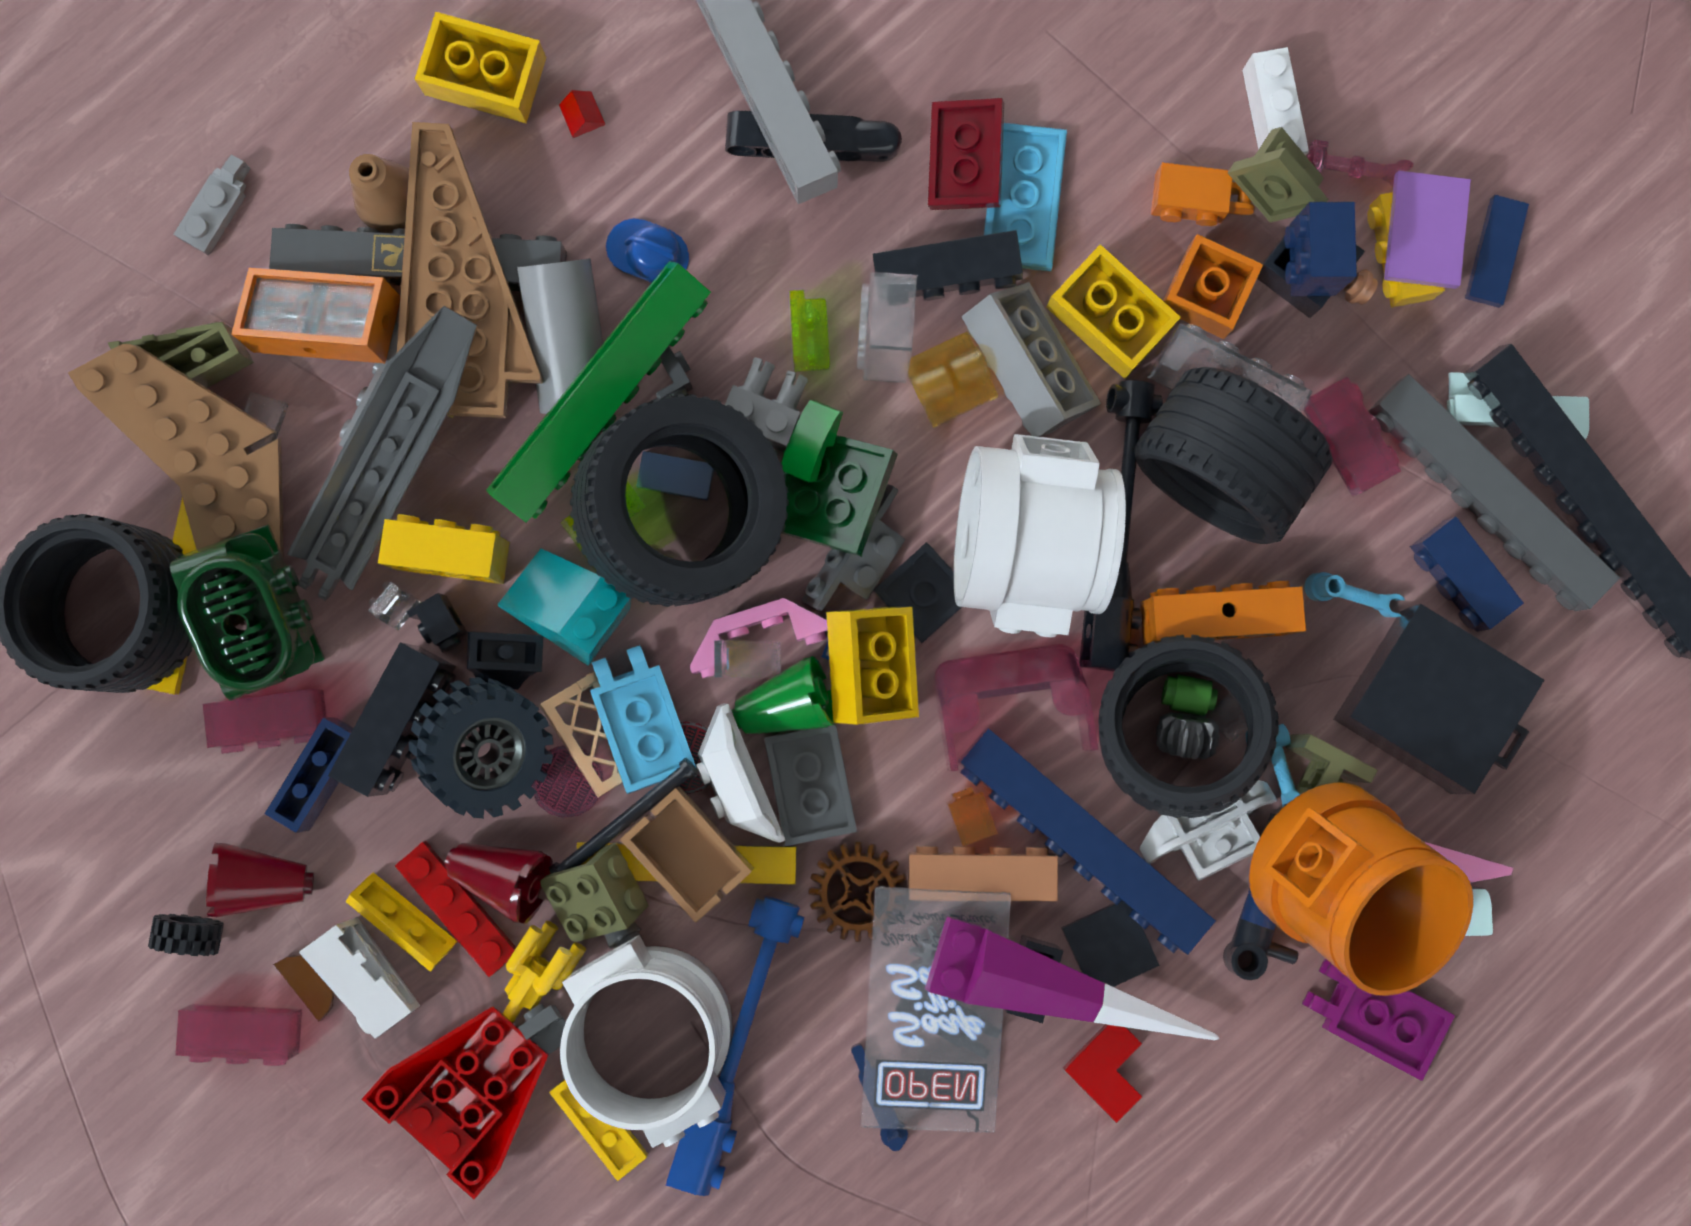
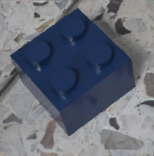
[1284,202,1357,296]

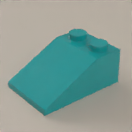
[498,548,632,666]

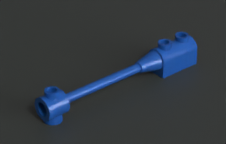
[666,896,805,1196]

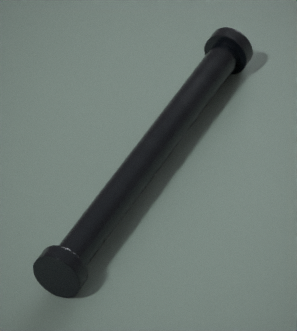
[549,758,699,874]

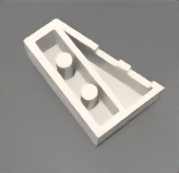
[299,917,420,1038]

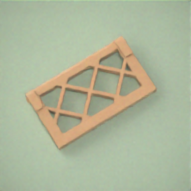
[539,672,623,798]

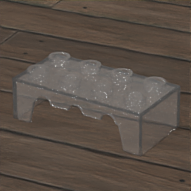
[857,272,917,383]
[1147,323,1313,413]

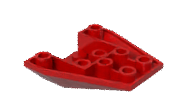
[361,1006,549,1199]

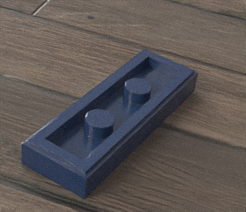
[1465,195,1529,308]

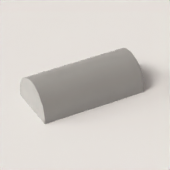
[517,258,603,414]

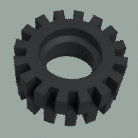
[148,914,224,956]

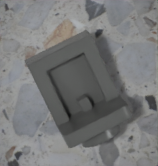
[656,346,693,399]
[518,1004,566,1055]

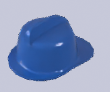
[606,218,689,283]

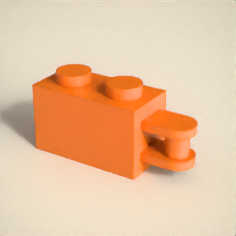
[1151,162,1255,226]

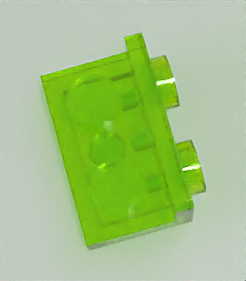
[789,290,830,372]

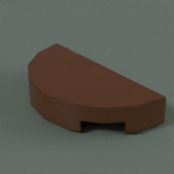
[273,955,335,1022]

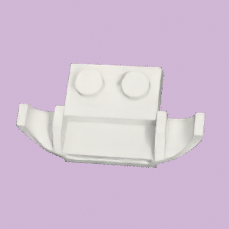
[1140,780,1277,881]

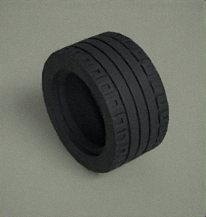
[570,394,789,607]

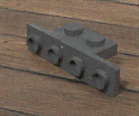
[802,484,906,612]

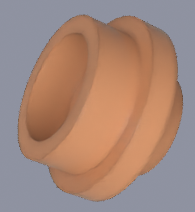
[1344,269,1378,305]

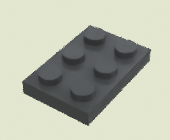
[764,724,857,846]

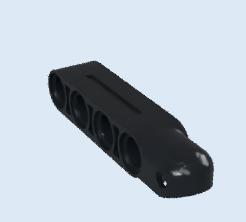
[725,111,902,162]

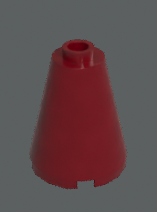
[206,843,314,918]
[445,843,553,924]

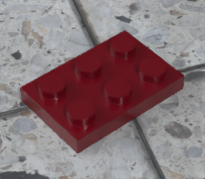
[928,98,1005,210]

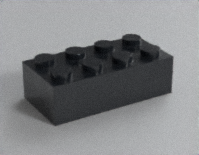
[328,642,456,797]

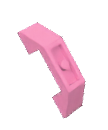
[690,598,828,679]

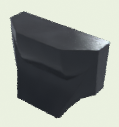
[467,631,544,690]

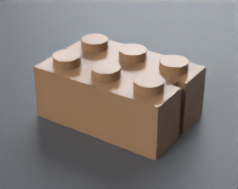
[620,786,754,923]

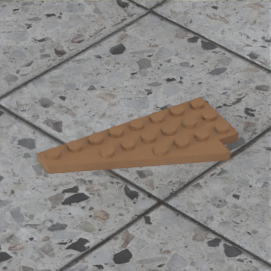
[397,122,543,418]

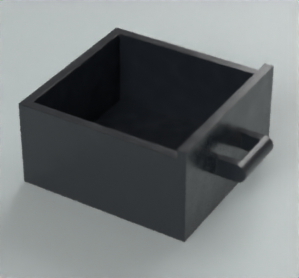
[1333,603,1545,794]

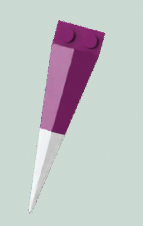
[925,916,1219,1040]

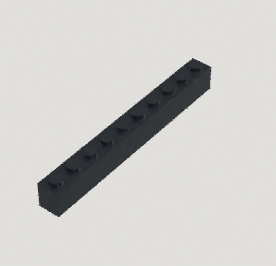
[1463,343,1691,659]

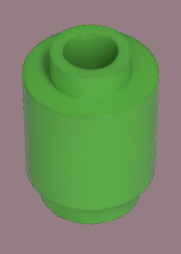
[1161,674,1218,717]

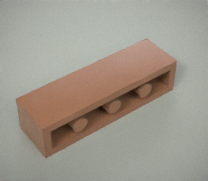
[908,846,1058,901]

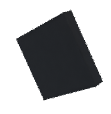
[873,542,962,644]
[1061,901,1160,987]

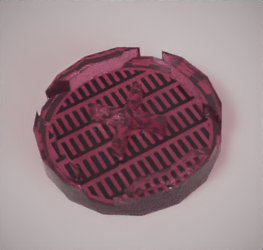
[531,746,604,818]

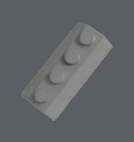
[961,282,1101,437]

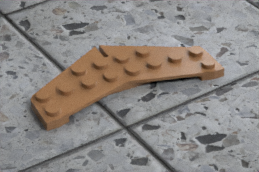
[68,344,284,626]

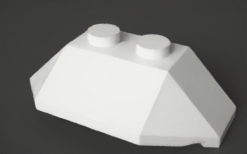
[696,703,785,843]

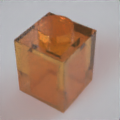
[946,787,998,846]

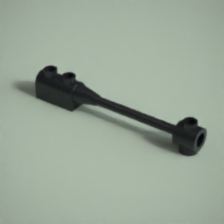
[1079,380,1163,671]

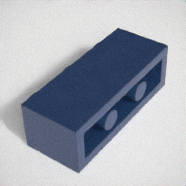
[1410,516,1524,632]
[264,717,353,833]

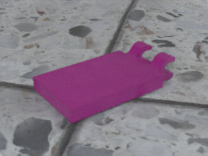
[1302,959,1455,1081]

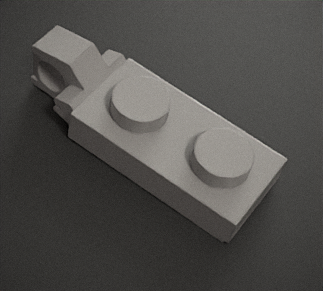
[173,154,251,255]

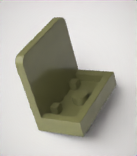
[541,843,649,942]

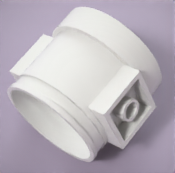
[954,434,1126,637]
[560,935,732,1148]

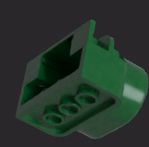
[170,524,325,701]

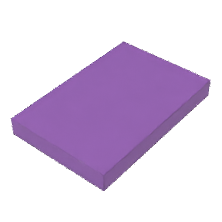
[1384,171,1471,289]

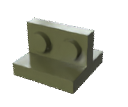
[1227,127,1329,223]
[1285,734,1378,794]

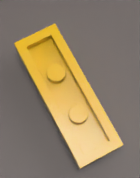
[346,872,457,972]
[549,1079,648,1181]

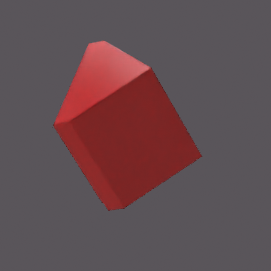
[559,90,605,138]

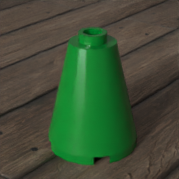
[731,656,834,734]

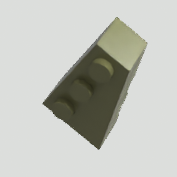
[108,322,254,388]

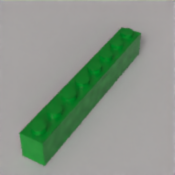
[486,261,711,523]

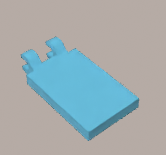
[590,645,697,794]

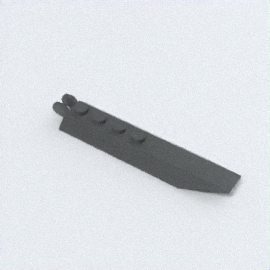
[287,306,477,601]

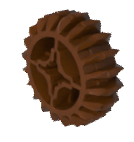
[808,841,908,942]

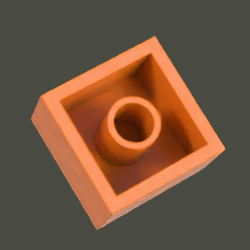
[1163,234,1263,339]

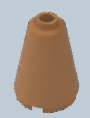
[349,154,409,233]

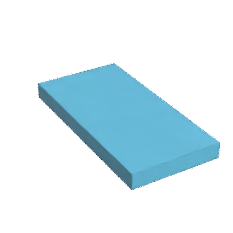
[984,123,1067,272]

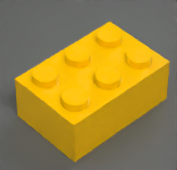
[415,11,547,124]
[1046,244,1181,379]
[378,514,510,584]
[826,607,919,725]

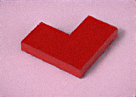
[1063,1024,1142,1123]

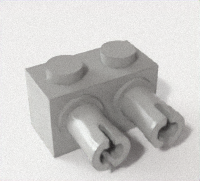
[725,357,809,451]

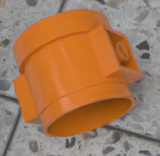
[1249,783,1473,996]

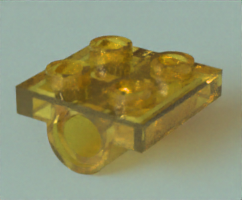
[902,331,998,428]

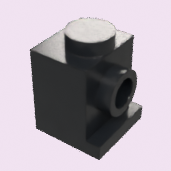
[406,593,468,653]

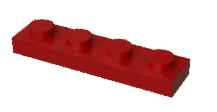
[395,841,516,977]

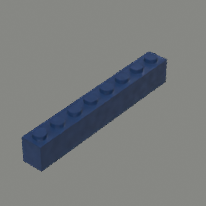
[958,728,1216,955]

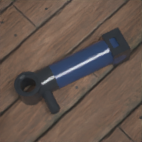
[1223,813,1299,980]

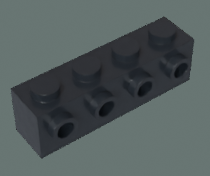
[872,230,1023,306]

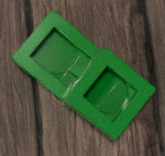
[781,400,843,482]

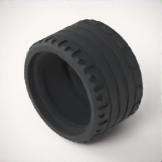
[1134,367,1333,544]
[0,514,193,693]
[1098,635,1279,818]

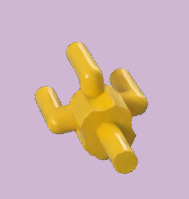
[502,921,587,1023]

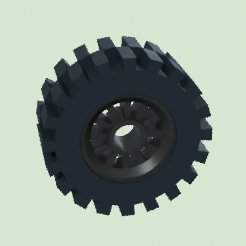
[409,677,553,819]

